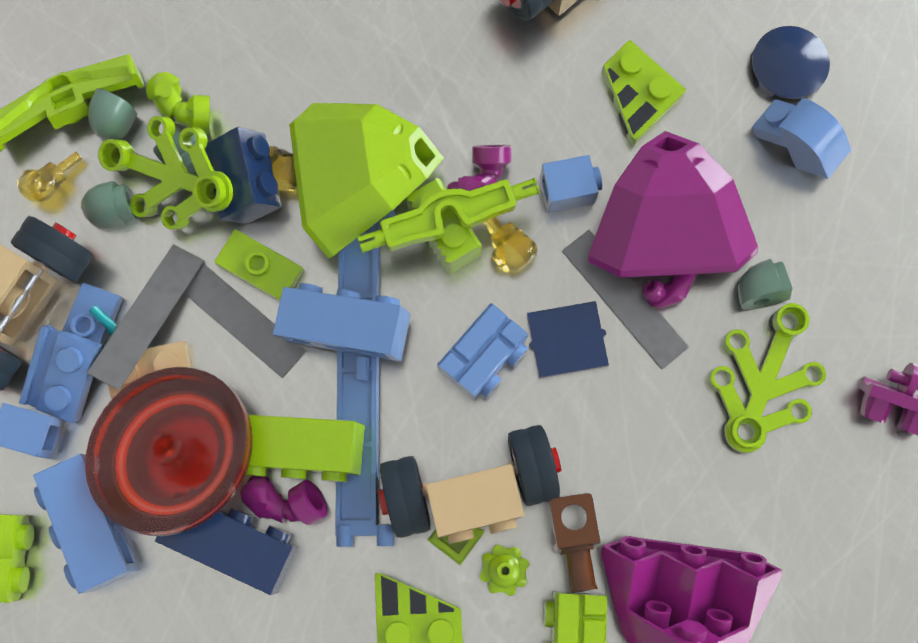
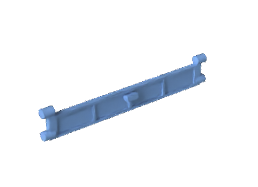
[335,210,394,547]

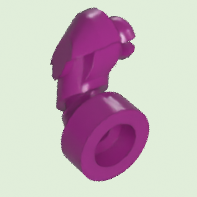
[447,145,512,191]
[240,476,327,525]

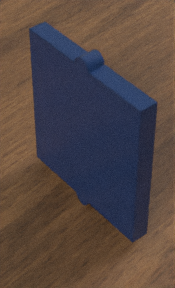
[527,301,609,379]

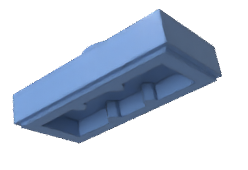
[62,283,124,351]

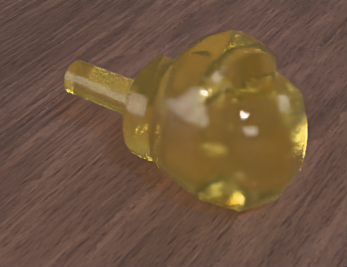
[270,146,297,193]
[17,152,82,203]
[487,217,538,271]

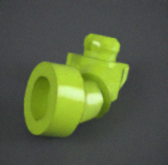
[146,72,210,135]

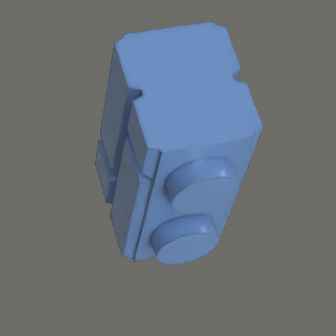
[437,303,528,401]

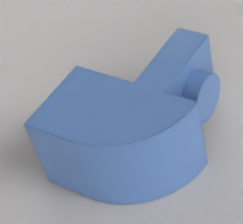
[752,98,851,179]

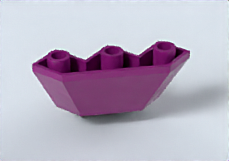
[588,131,759,278]
[601,536,783,643]

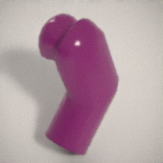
[643,274,697,308]

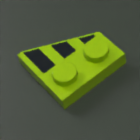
[602,39,687,146]
[374,573,463,643]

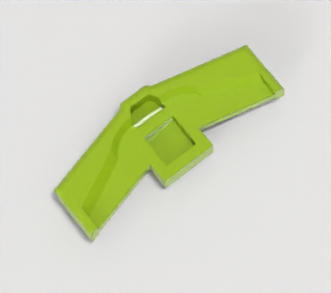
[0,54,145,152]

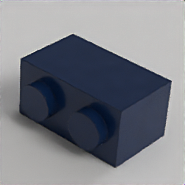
[204,127,282,224]

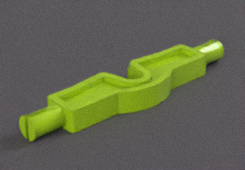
[357,178,540,253]

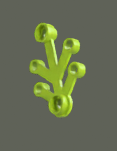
[98,116,233,230]
[708,303,826,453]

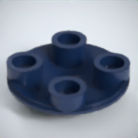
[752,26,830,99]

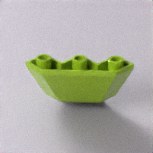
[289,103,444,259]

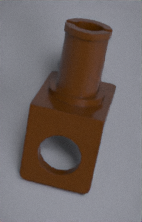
[550,493,601,593]

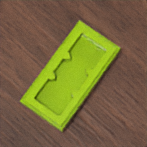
[214,229,305,301]

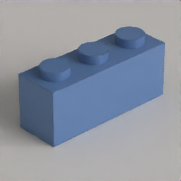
[272,283,411,362]
[33,453,139,594]

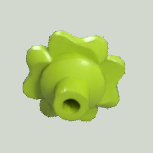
[479,545,530,596]

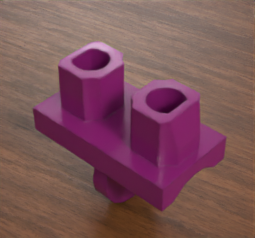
[859,363,918,436]

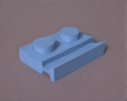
[19,325,103,423]

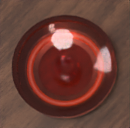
[85,367,253,536]

